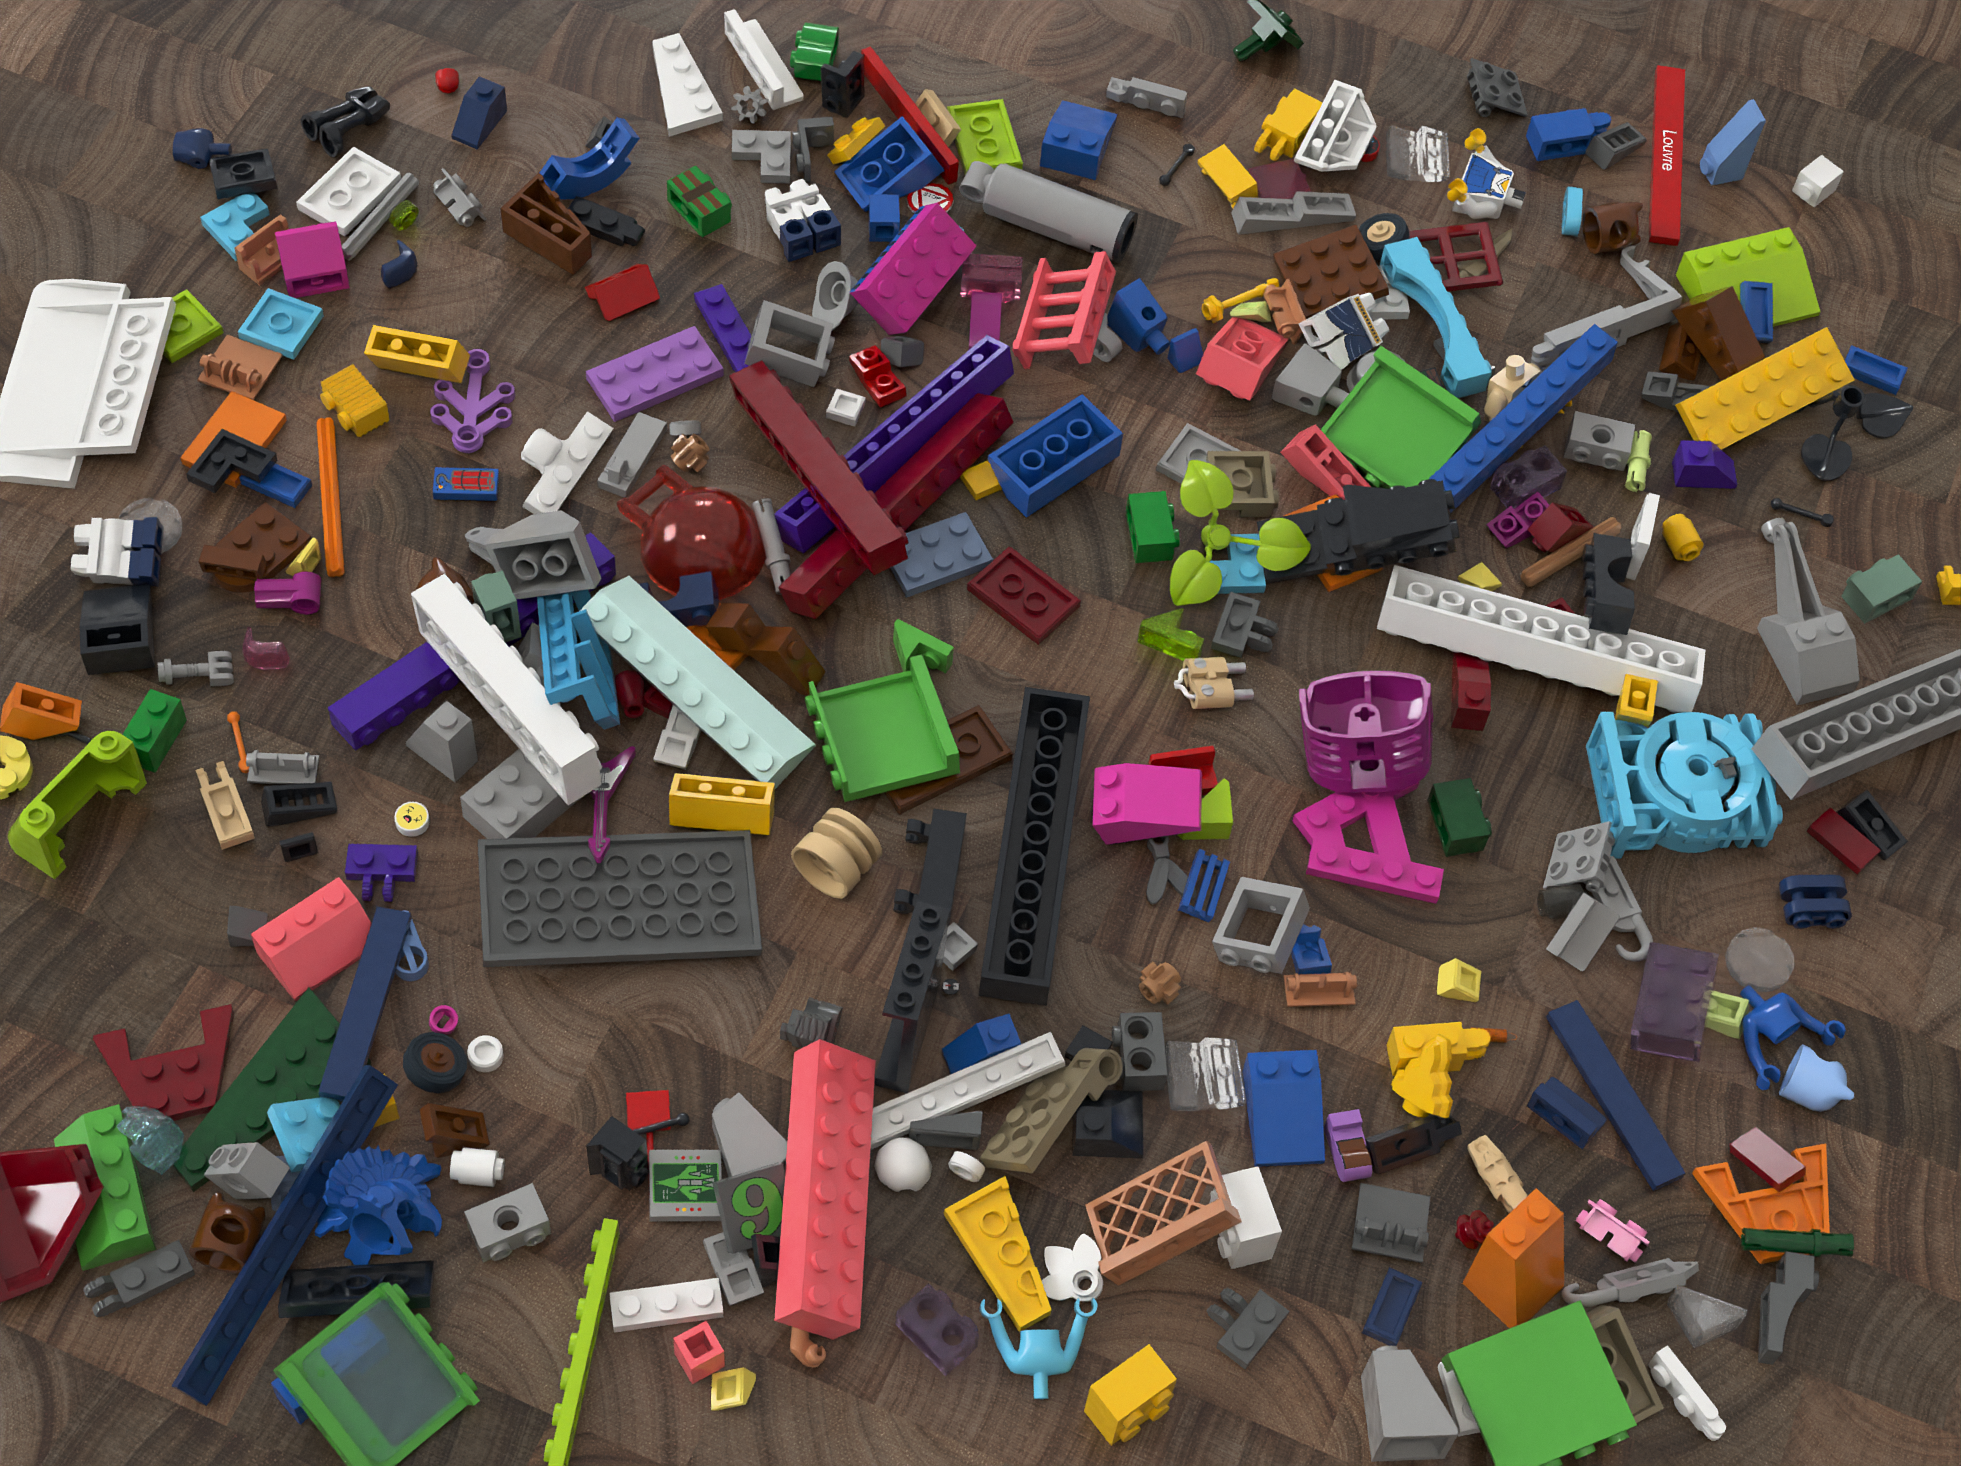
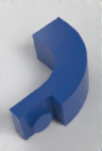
[539,117,640,200]

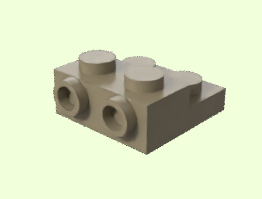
[1206,451,1279,517]

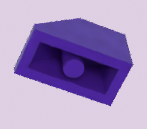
[1672,440,1737,489]

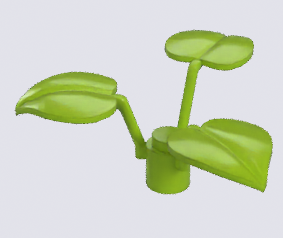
[1170,460,1311,606]

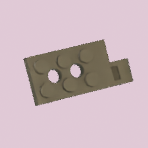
[979,1048,1123,1173]

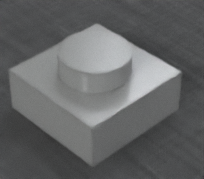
[943,922,978,971]

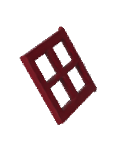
[1409,221,1503,292]

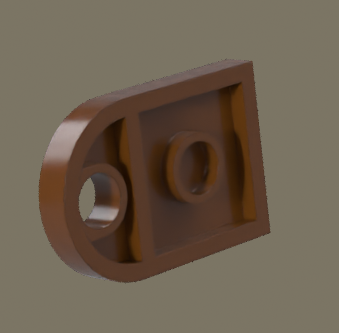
[212,502,312,593]

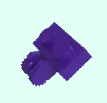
[345,844,418,902]

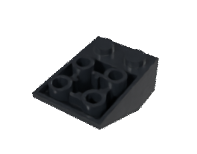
[79,584,155,675]

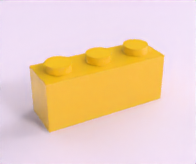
[364,325,470,383]
[669,773,775,835]

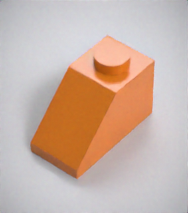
[0,682,82,740]

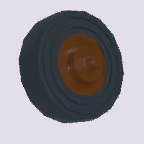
[403,1032,467,1094]

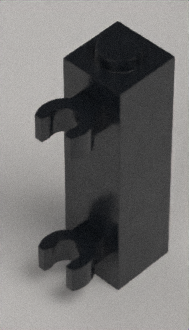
[893,808,967,926]

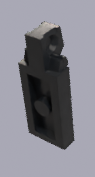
[1365,1115,1462,1174]

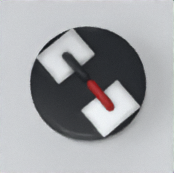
[942,979,959,995]

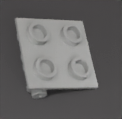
[1543,821,1615,892]

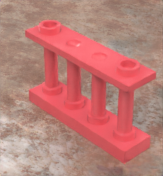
[1013,251,1116,369]

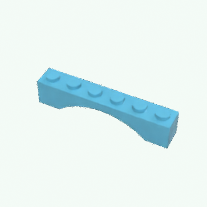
[1380,237,1492,398]

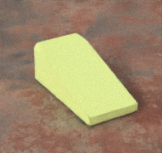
[1672,983,1749,1039]

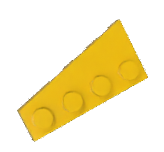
[944,1176,1051,1333]

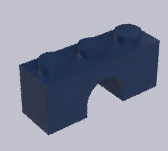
[639,571,719,627]

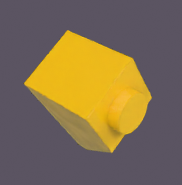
[1615,674,1658,728]

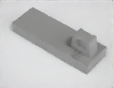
[597,412,667,498]

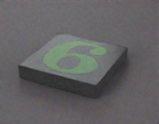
[712,1162,785,1254]

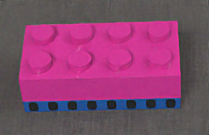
[849,203,976,335]

